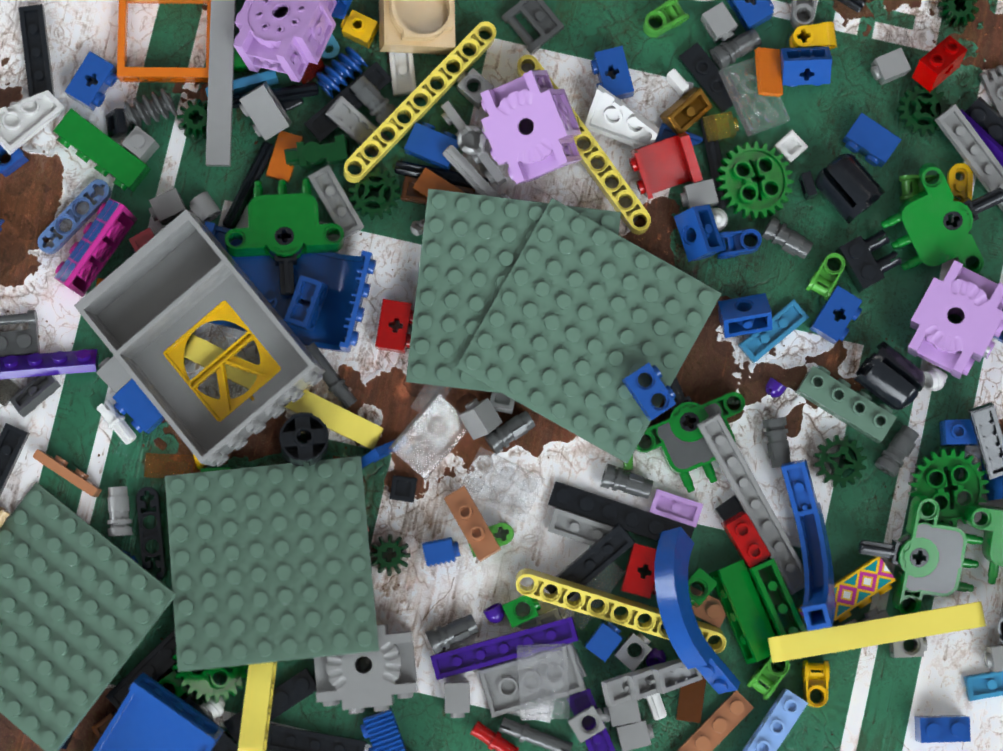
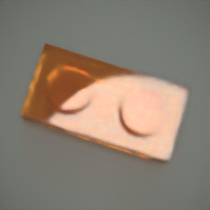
[144,453,195,479]

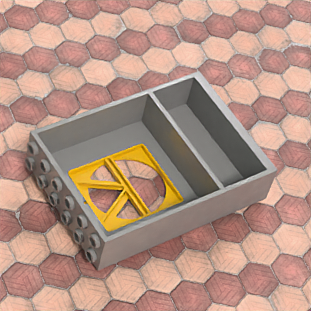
[74,209,326,467]

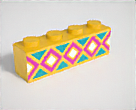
[796,556,896,628]

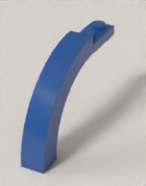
[781,459,835,631]
[654,527,740,694]

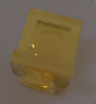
[702,111,739,142]

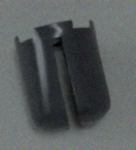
[815,154,885,224]
[854,341,925,410]
[279,412,329,466]

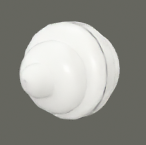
[711,208,728,231]
[923,367,948,391]
[200,696,225,720]

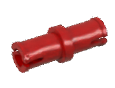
[470,721,519,751]

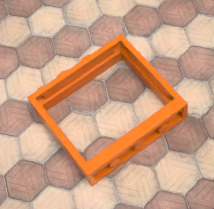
[117,0,211,83]

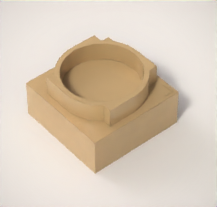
[379,0,456,55]

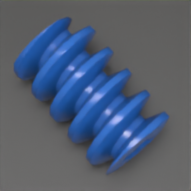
[316,46,368,99]

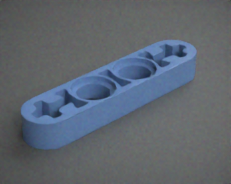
[37,179,112,254]

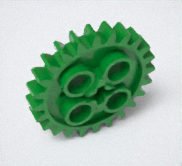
[716,141,794,220]
[908,448,989,527]
[171,647,248,704]

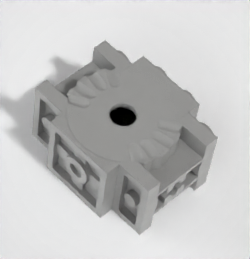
[314,624,418,714]

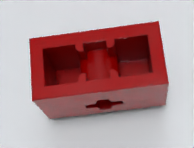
[912,35,968,92]
[375,299,414,354]
[721,511,771,568]
[620,543,657,598]

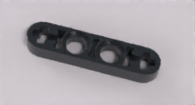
[136,487,167,581]

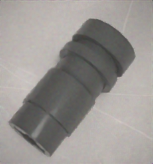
[710,28,762,70]
[350,75,396,125]
[761,216,814,259]
[484,410,536,455]
[762,417,791,468]
[875,425,919,477]
[600,464,653,499]
[425,614,479,654]

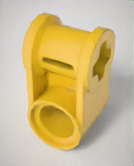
[789,22,837,50]
[802,660,830,707]

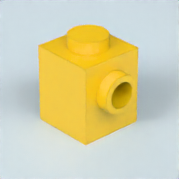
[340,10,379,49]

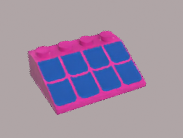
[54,199,137,297]

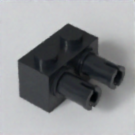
[835,230,902,293]

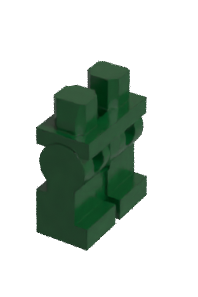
[284,134,351,169]

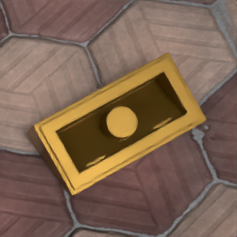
[660,87,713,134]

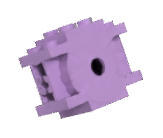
[233,0,337,83]
[480,70,582,184]
[907,260,1003,379]

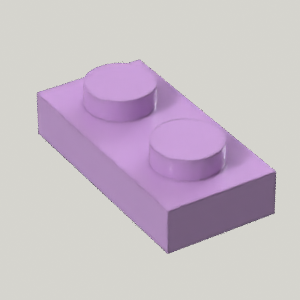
[649,489,703,528]

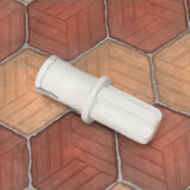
[97,400,137,445]
[643,693,667,720]

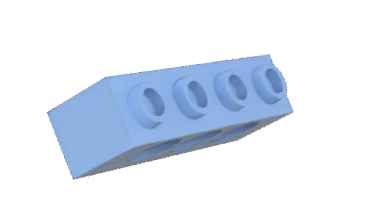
[742,688,808,751]

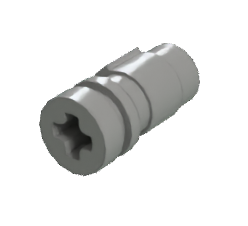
[107,486,133,537]

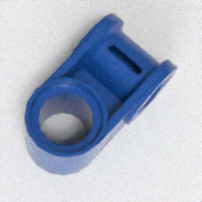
[717,229,762,259]

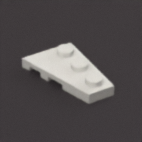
[585,84,659,148]
[0,90,65,155]

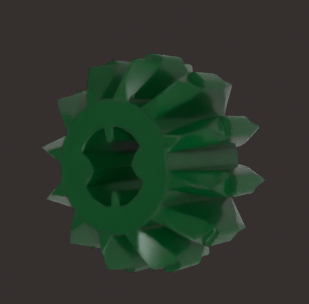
[937,0,979,29]
[176,99,208,140]
[370,534,411,576]

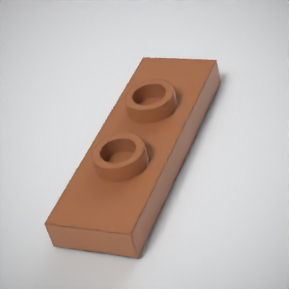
[33,449,102,497]
[444,486,502,562]

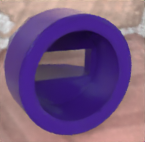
[765,377,787,398]
[483,603,505,623]
[646,648,666,667]

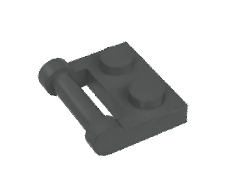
[501,0,564,55]
[0,310,40,357]

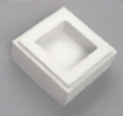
[665,68,689,97]
[774,130,808,164]

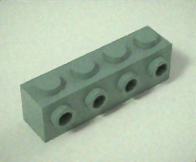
[795,365,897,444]

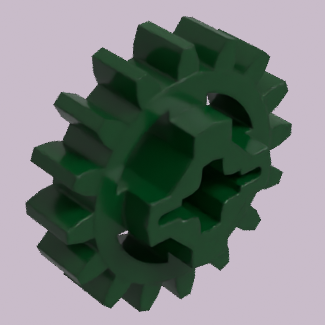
[897,85,949,137]
[349,167,401,220]
[813,435,867,488]

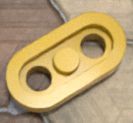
[947,163,973,201]

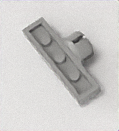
[441,101,507,186]

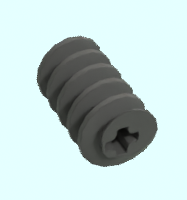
[124,88,178,130]

